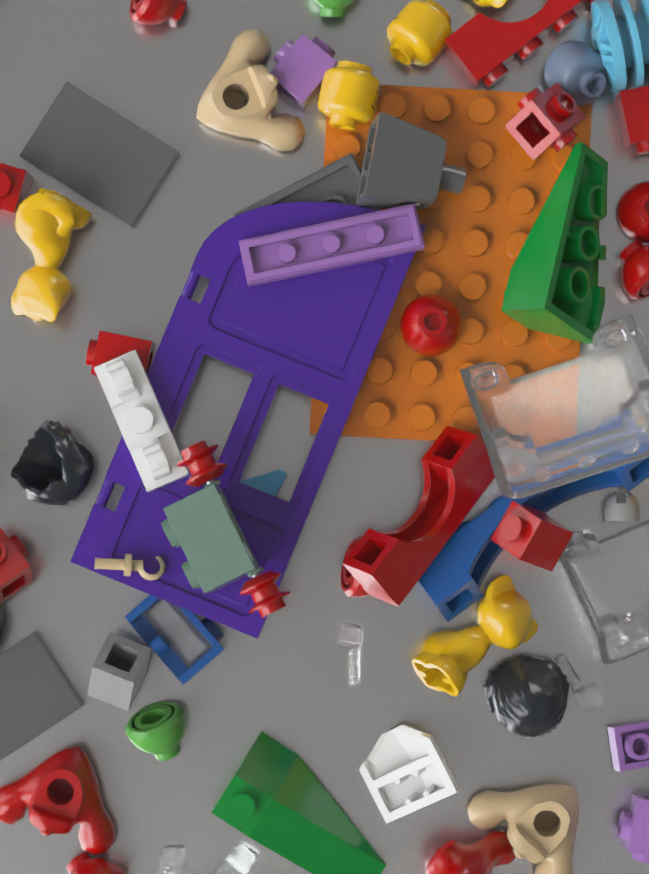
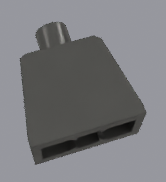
[355,112,466,210]

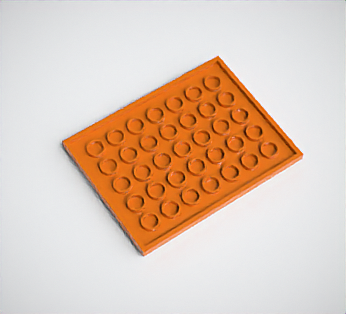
[309,85,592,448]

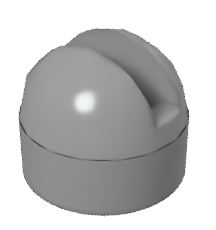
[604,491,640,522]

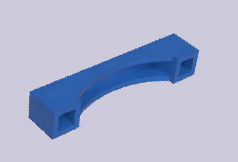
[418,410,649,622]

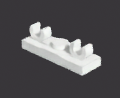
[94,350,190,492]

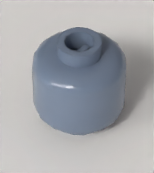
[544,40,609,106]

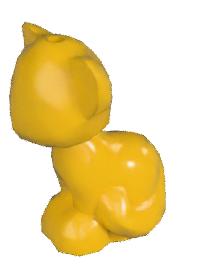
[11,188,92,322]
[412,575,538,696]

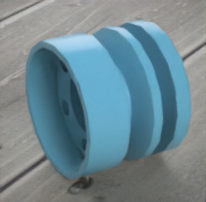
[591,0,649,93]

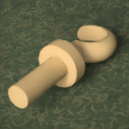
[94,554,165,581]

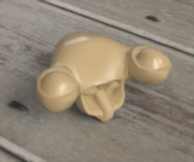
[196,29,305,151]
[467,784,579,874]

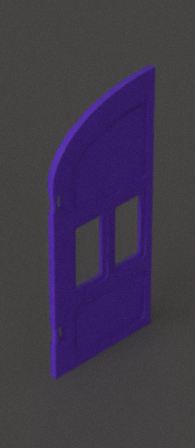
[70,202,426,639]

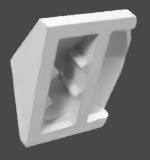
[359,724,461,824]

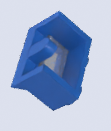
[124,595,224,685]

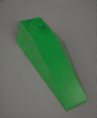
[501,142,608,344]
[211,730,386,874]

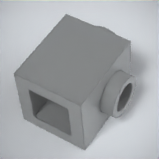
[87,632,151,711]

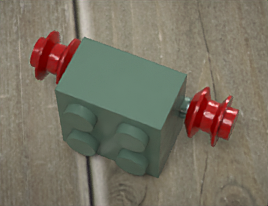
[161,440,291,618]

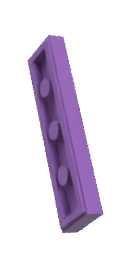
[239,203,425,287]

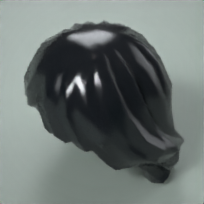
[11,420,94,505]
[483,654,570,738]

